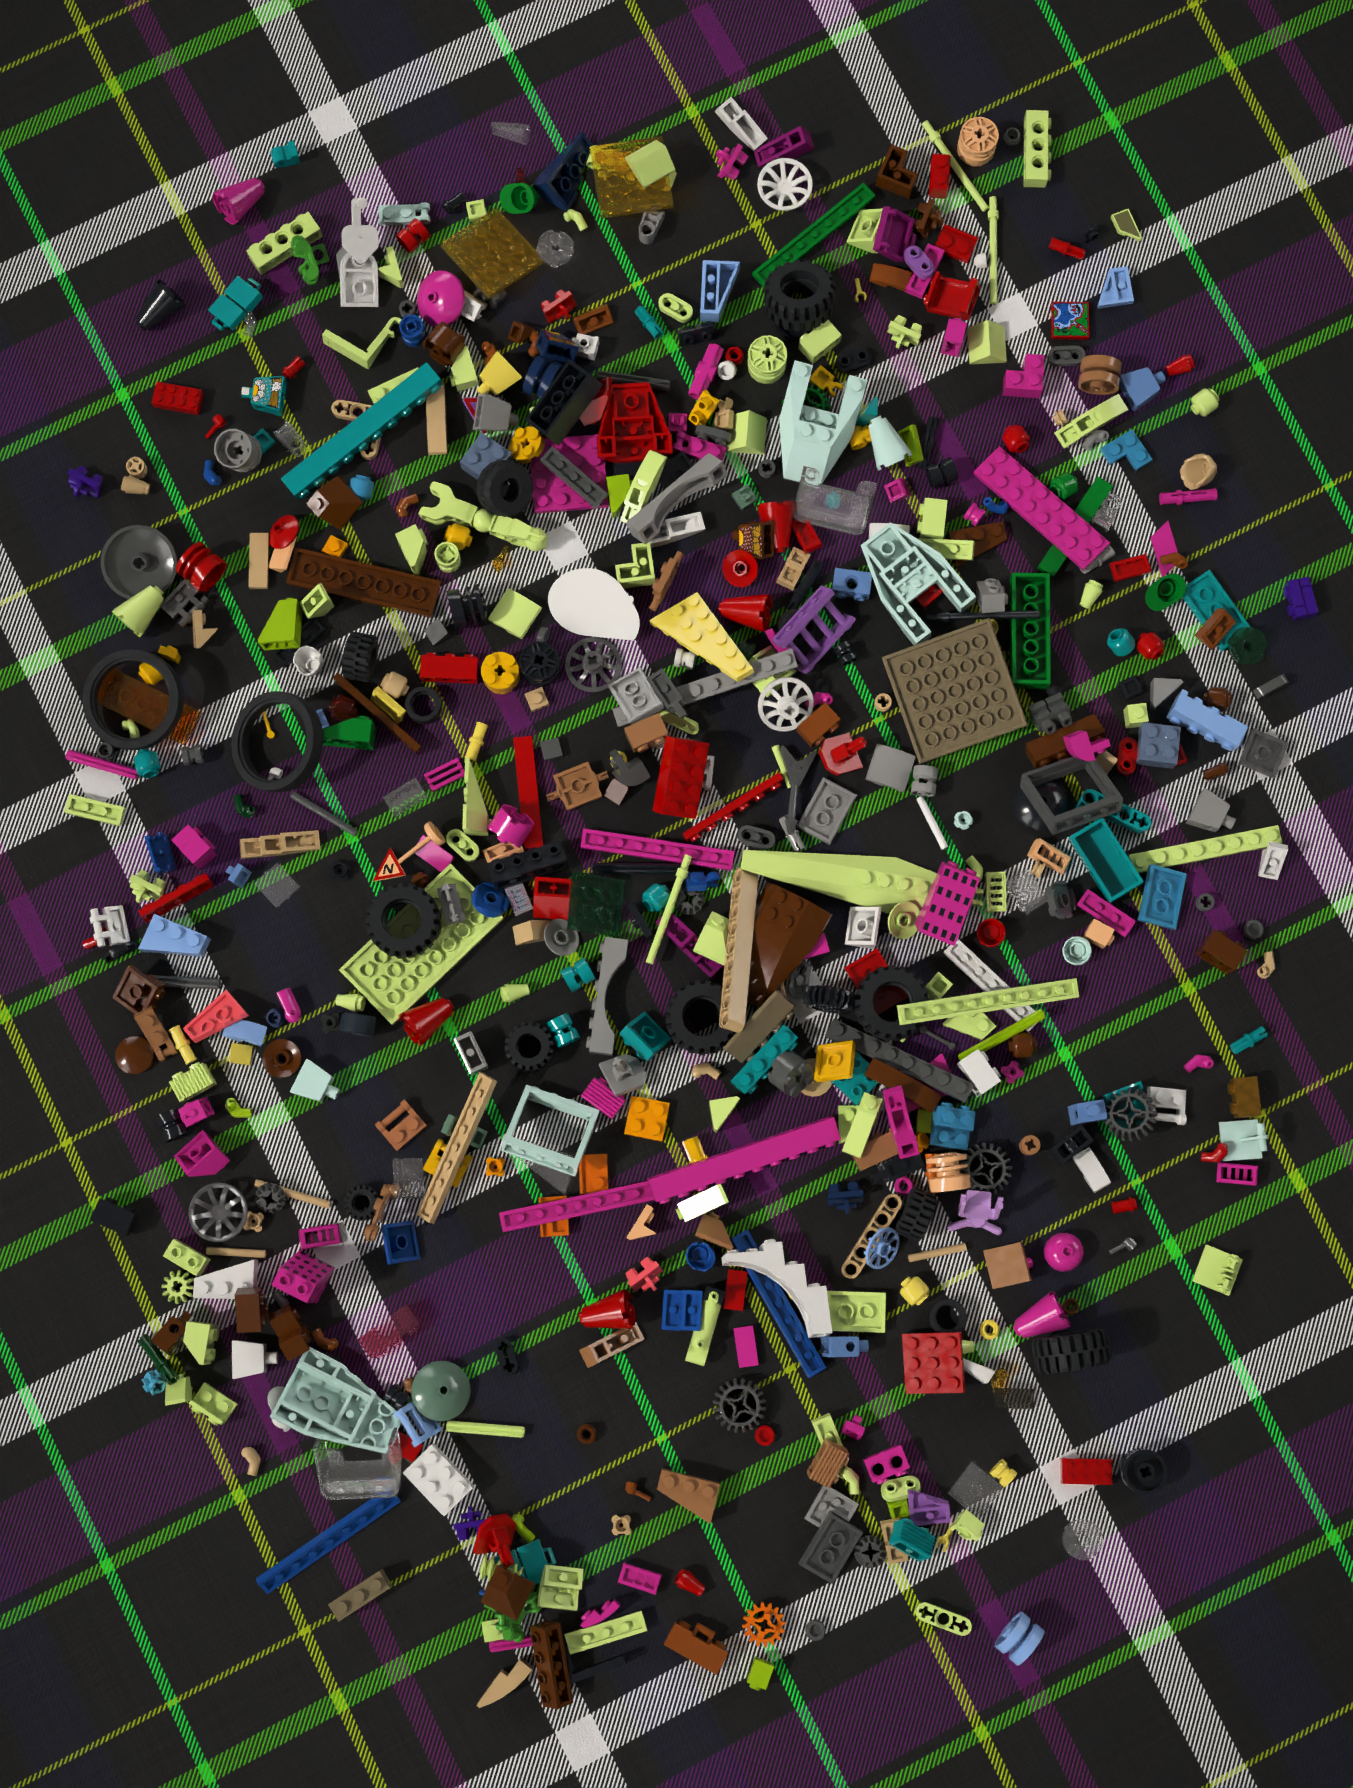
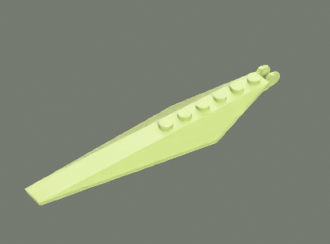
[740,850,984,914]

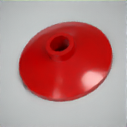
[269,515,299,549]
[722,549,758,587]

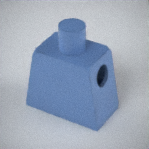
[1119,367,1166,412]
[1068,1099,1108,1126]
[820,1336,869,1357]

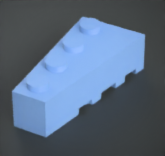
[1166,689,1248,751]

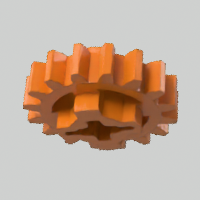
[742,1601,786,1647]

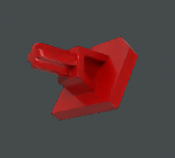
[819,733,867,776]
[473,1514,516,1568]

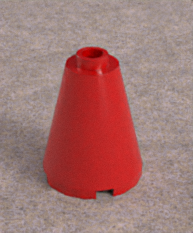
[757,501,794,553]
[719,594,772,632]
[398,997,454,1047]
[579,1289,636,1329]

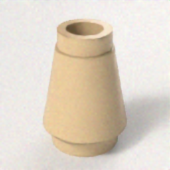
[121,475,150,495]

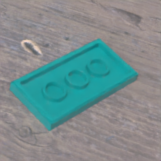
[1182,570,1253,652]

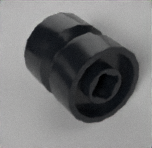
[925,457,959,489]
[155,1108,189,1143]

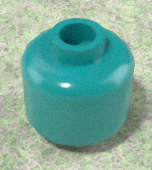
[1107,628,1135,656]
[133,749,161,778]
[642,883,670,912]

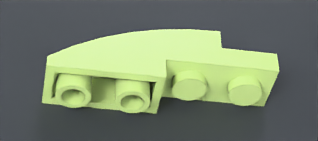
[1054,394,1128,449]
[620,450,667,523]

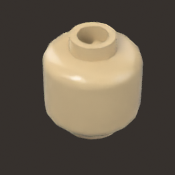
[380,671,409,699]

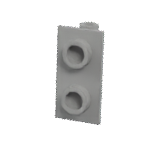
[437,884,465,925]

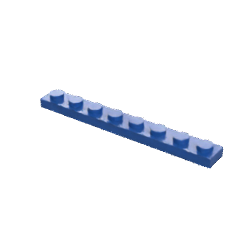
[730,1229,826,1378]
[256,1486,401,1595]

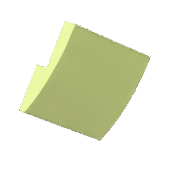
[488,588,542,639]
[537,1565,584,1611]

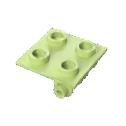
[1192,1245,1243,1296]

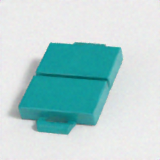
[208,276,263,331]
[495,1539,557,1585]

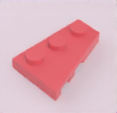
[183,990,249,1043]

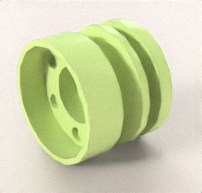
[748,335,787,384]

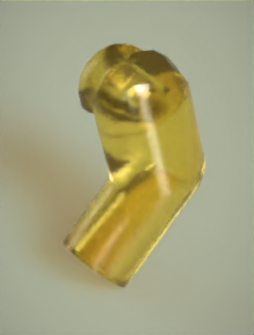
[990,1368,1008,1397]

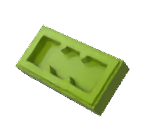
[898,425,924,467]

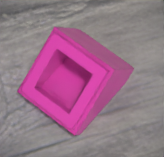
[884,478,911,503]

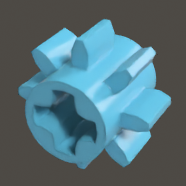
[142,1369,166,1395]

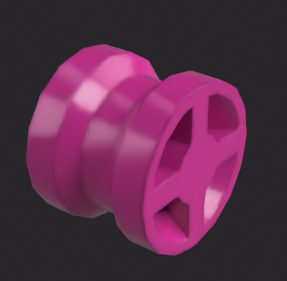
[963,503,986,527]

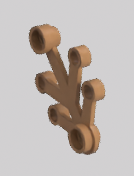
[364,1183,400,1242]

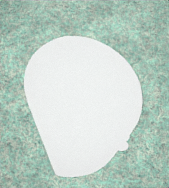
[548,568,640,641]

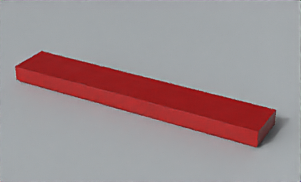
[513,736,543,850]

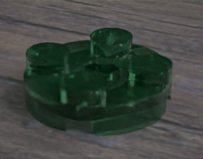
[1227,627,1267,665]

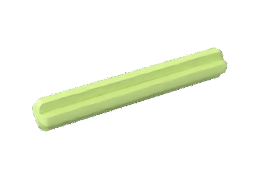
[446,1421,525,1438]

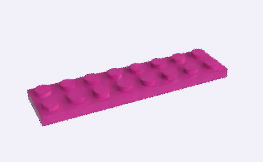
[973,446,1110,571]

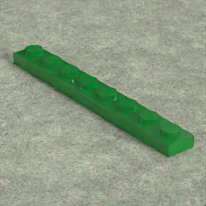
[752,182,876,288]

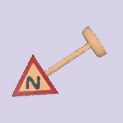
[373,821,446,882]

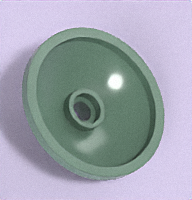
[411,1361,470,1421]

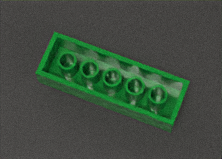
[1009,573,1051,689]

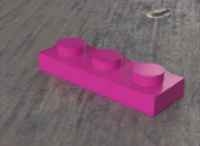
[905,244,945,299]
[1077,889,1136,937]

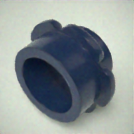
[266,1008,285,1027]

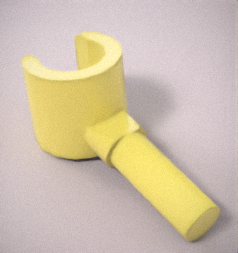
[855,278,867,303]
[936,1523,953,1552]

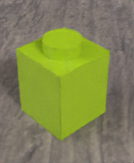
[746,1657,774,1691]

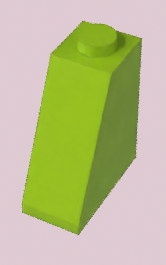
[258,598,303,651]

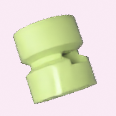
[434,542,461,573]

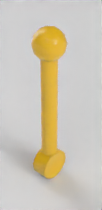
[262,711,275,739]

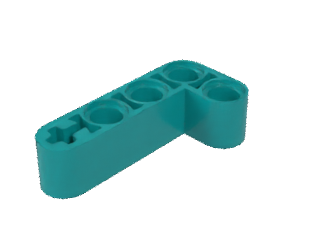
[1074,789,1151,834]

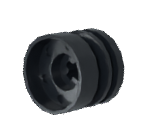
[446,584,487,630]
[519,641,561,688]

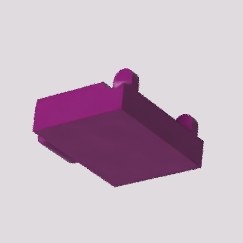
[873,206,917,262]

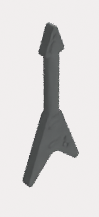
[780,745,817,835]

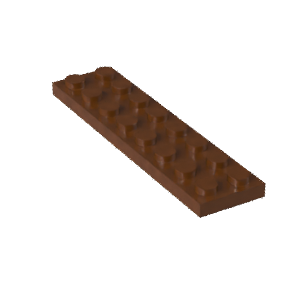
[286,547,441,618]

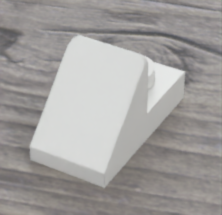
[1258,841,1288,880]

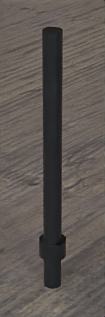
[927,610,1041,622]

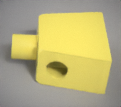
[476,351,522,396]

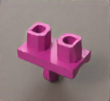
[716,143,748,180]

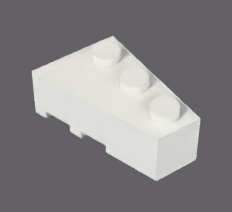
[193,1259,258,1299]

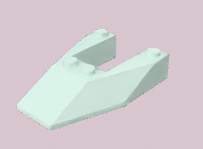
[779,361,867,488]
[861,522,976,645]

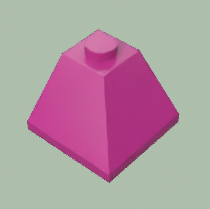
[174,1130,230,1177]

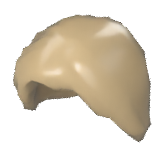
[1180,453,1217,490]

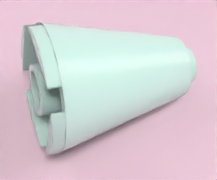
[868,415,912,471]

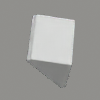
[845,907,881,949]

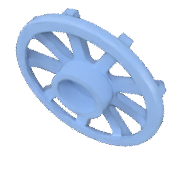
[864,1227,899,1269]

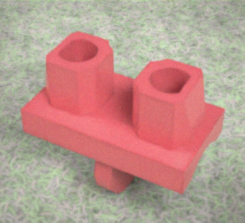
[625,1257,663,1292]

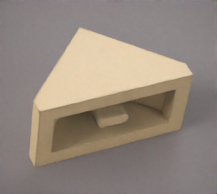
[513,920,551,946]

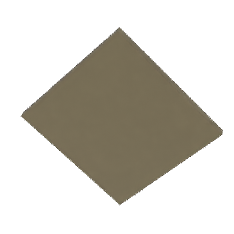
[882,618,1028,764]

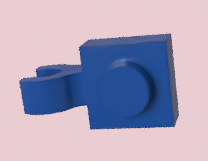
[684,872,720,891]

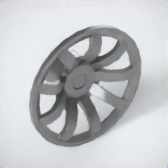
[565,637,622,692]
[189,1183,248,1242]

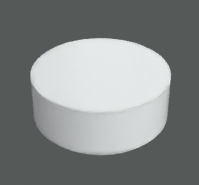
[717,360,737,380]

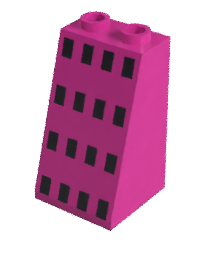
[915,861,980,946]
[271,1250,335,1303]

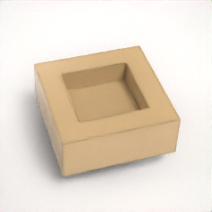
[525,687,549,712]

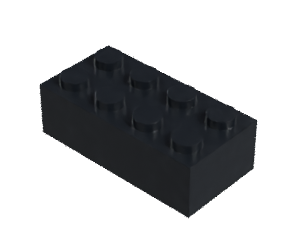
[525,359,603,446]

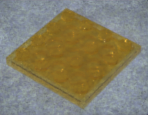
[590,136,674,218]
[440,208,544,299]

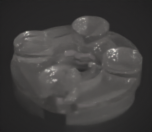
[536,230,574,268]
[1062,1519,1103,1561]

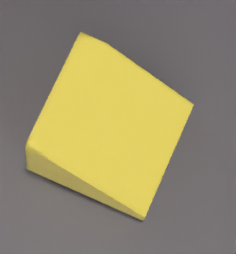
[229,1043,253,1065]

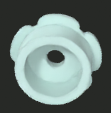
[954,811,973,830]

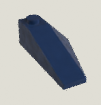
[532,132,593,211]

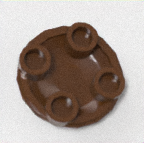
[115,1036,154,1074]

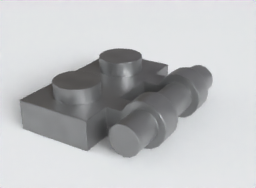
[160,579,209,628]

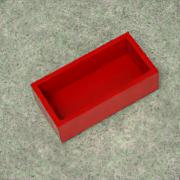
[652,736,710,819]

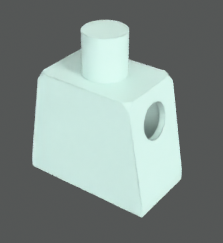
[290,1059,340,1102]

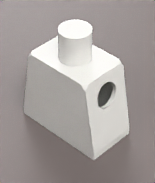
[232,1340,278,1379]

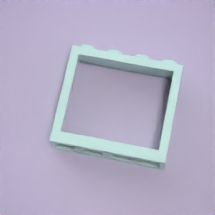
[501,1085,600,1176]

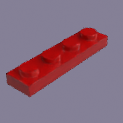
[138,873,215,923]

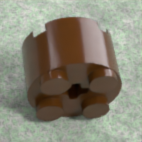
[422,322,465,367]

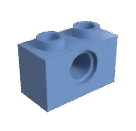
[832,568,872,601]

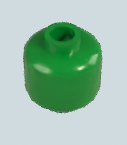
[1050,472,1078,500]

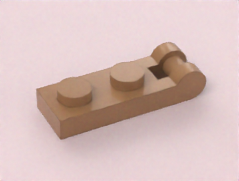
[134,1006,178,1062]

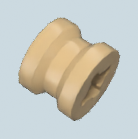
[126,457,147,479]

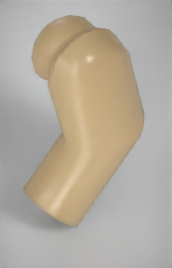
[1257,951,1275,978]
[691,1063,721,1080]
[241,1447,261,1476]

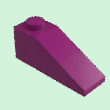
[754,126,815,168]

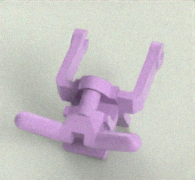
[947,1190,1003,1235]

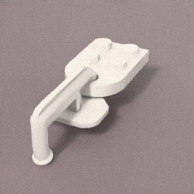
[340,198,379,307]

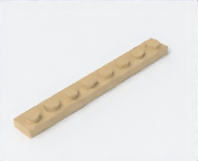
[416,1072,497,1224]

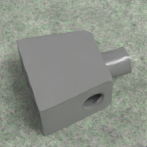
[473,393,519,431]
[1186,788,1236,832]

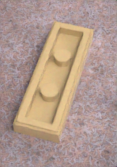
[249,533,269,589]

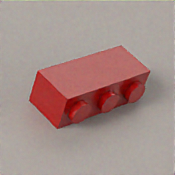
[420,653,479,684]

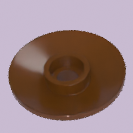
[262,1039,301,1078]

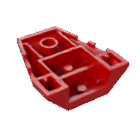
[597,382,673,463]

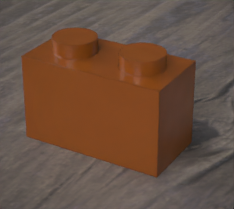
[796,702,840,747]

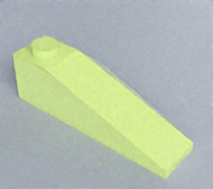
[463,757,492,836]

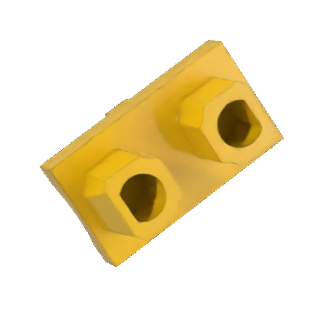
[688,389,720,425]

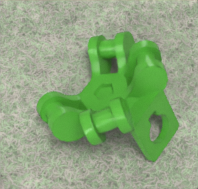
[291,235,329,285]
[484,1592,542,1643]

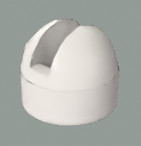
[974,253,987,268]

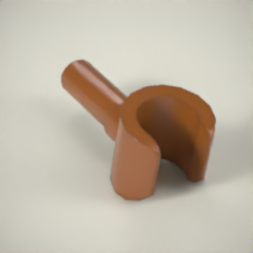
[625,1481,651,1501]

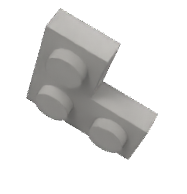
[804,1485,859,1527]

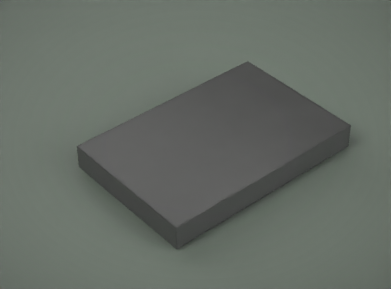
[798,1511,863,1584]

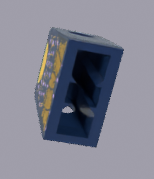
[536,329,579,363]

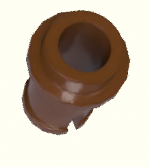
[1202,762,1229,782]

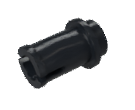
[442,192,466,214]

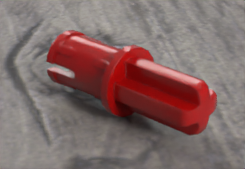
[1048,237,1086,260]

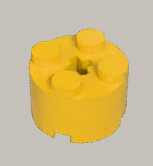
[481,652,520,694]

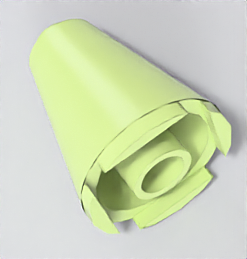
[112,585,164,637]

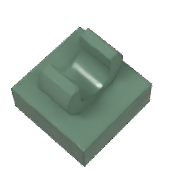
[732,484,758,511]

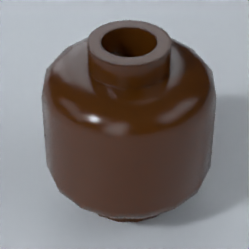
[1203,687,1232,712]
[1008,1032,1037,1058]

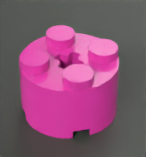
[488,804,534,848]

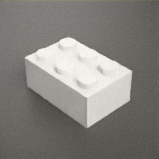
[403,1443,475,1516]

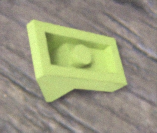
[378,246,404,288]

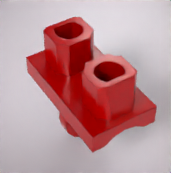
[541,289,576,324]

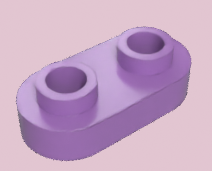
[904,246,934,279]

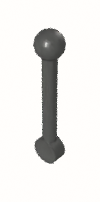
[919,1026,956,1050]

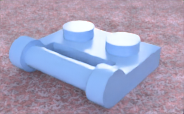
[394,1401,443,1448]

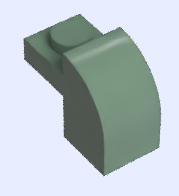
[441,1114,488,1149]

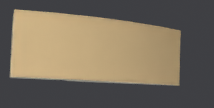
[476,1657,533,1708]

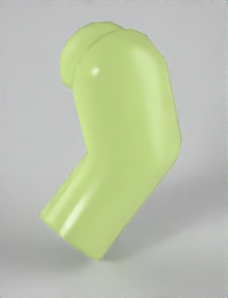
[839,1467,859,1494]

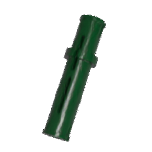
[138,1334,179,1385]

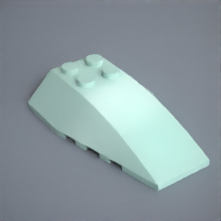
[270,1347,401,1454]

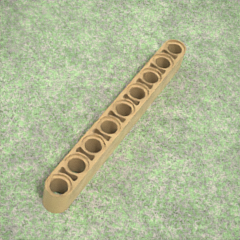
[719,868,758,1033]

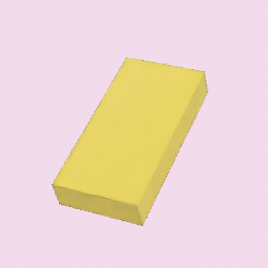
[370,686,406,724]

